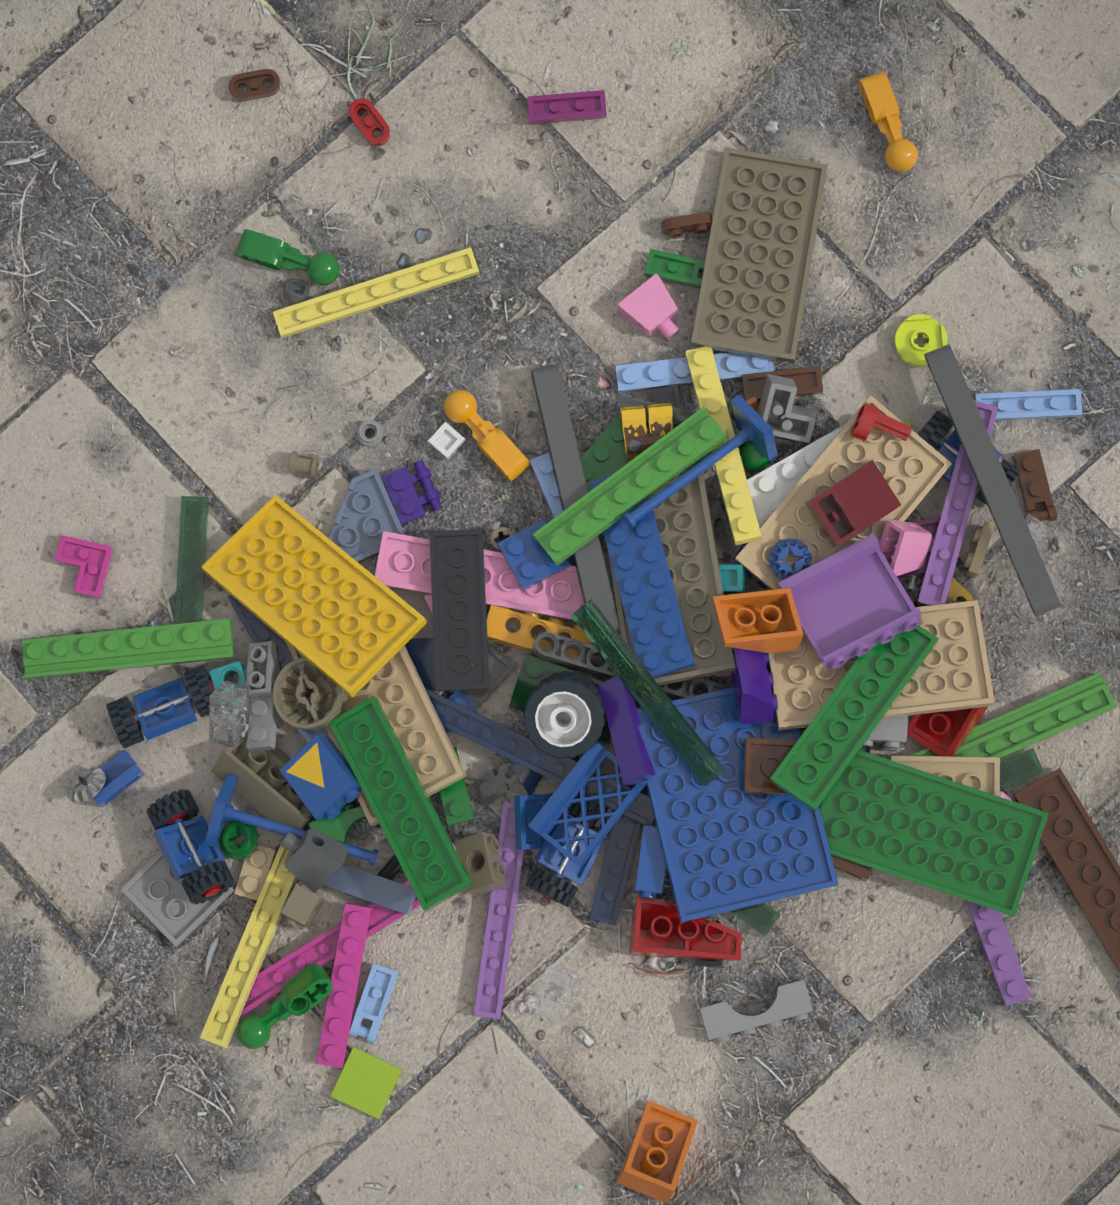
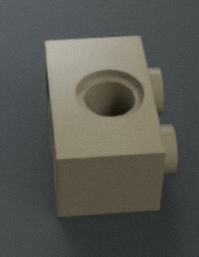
[455,831,506,896]
[281,884,325,929]

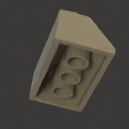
[211,731,314,830]

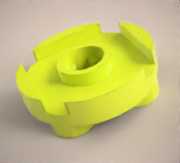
[894,314,947,368]

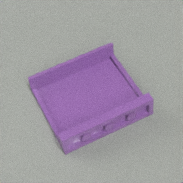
[779,534,922,671]

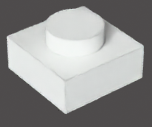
[428,422,465,460]

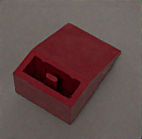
[806,460,901,548]

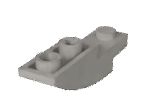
[245,641,283,752]

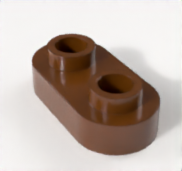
[229,69,281,102]
[661,212,713,238]

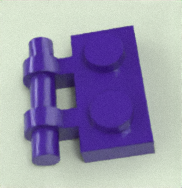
[381,460,443,526]

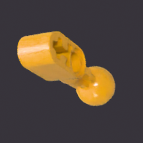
[858,71,918,172]
[444,390,531,482]

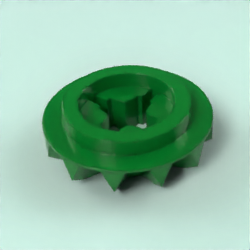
[220,820,260,860]

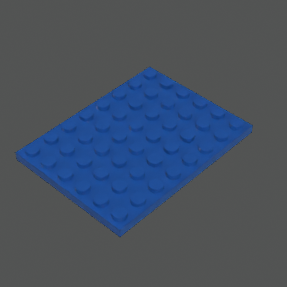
[637,687,839,923]

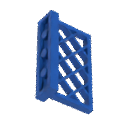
[528,742,648,868]

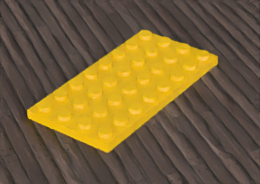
[201,495,427,698]

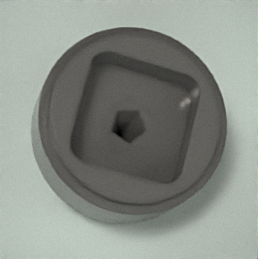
[282,279,310,304]

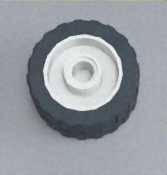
[523,671,607,759]

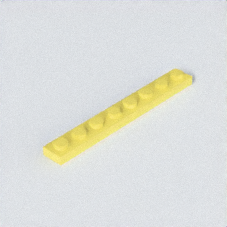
[273,247,479,338]
[685,347,761,545]
[200,845,298,1049]

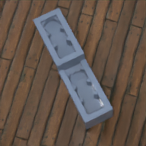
[323,864,417,916]

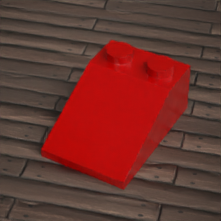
[907,690,997,757]

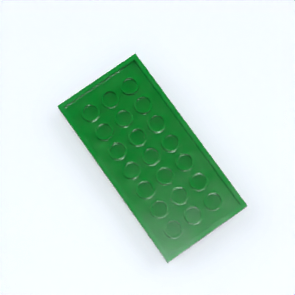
[820,750,1049,917]

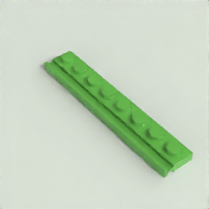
[533,407,727,566]
[22,618,235,679]
[910,672,1117,759]

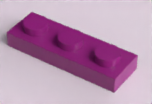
[527,90,607,124]

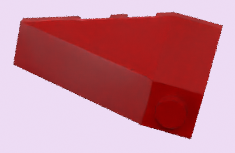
[629,897,742,961]

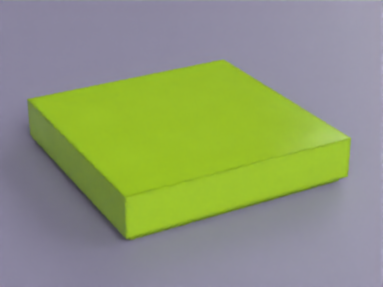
[330,1047,402,1119]

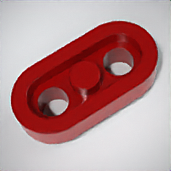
[349,98,390,146]

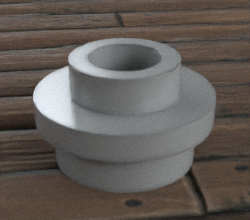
[357,420,383,446]

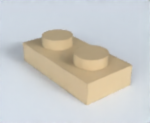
[964,521,995,578]
[234,845,276,901]

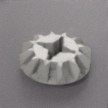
[66,766,106,803]

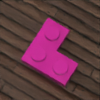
[55,535,114,599]

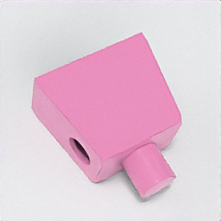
[618,273,679,340]
[879,520,934,576]

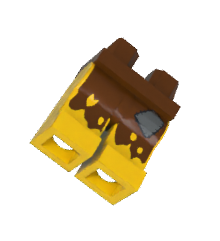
[620,403,673,463]

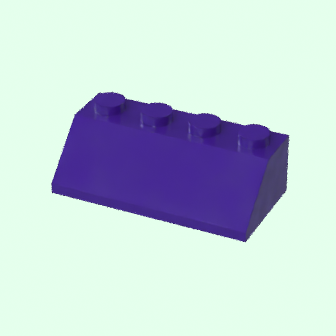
[731,648,778,724]

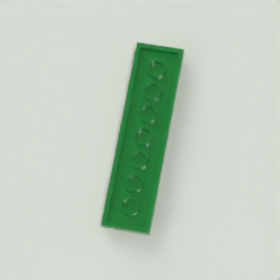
[770,625,939,812]
[329,696,473,911]

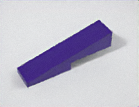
[598,674,656,785]

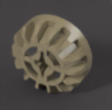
[273,657,347,731]

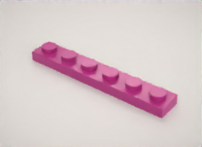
[316,903,372,1068]

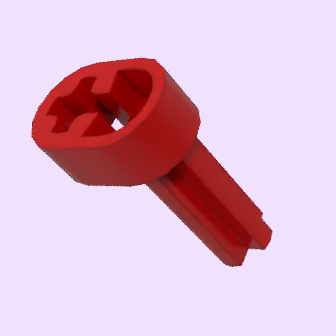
[851,402,912,442]

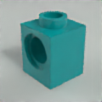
[719,565,747,594]
[209,661,247,699]

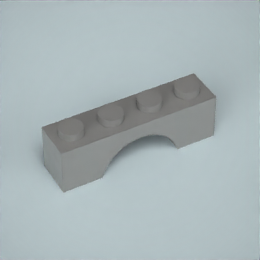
[699,980,813,1044]

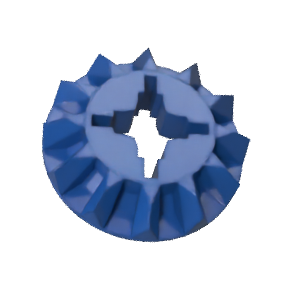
[769,538,812,580]

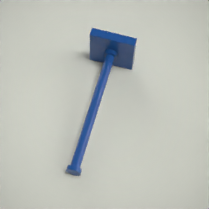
[623,395,778,528]
[204,773,379,866]

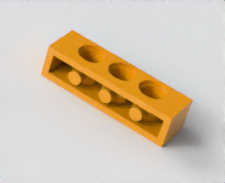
[487,605,593,660]

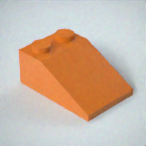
[712,588,804,654]
[616,1100,698,1203]

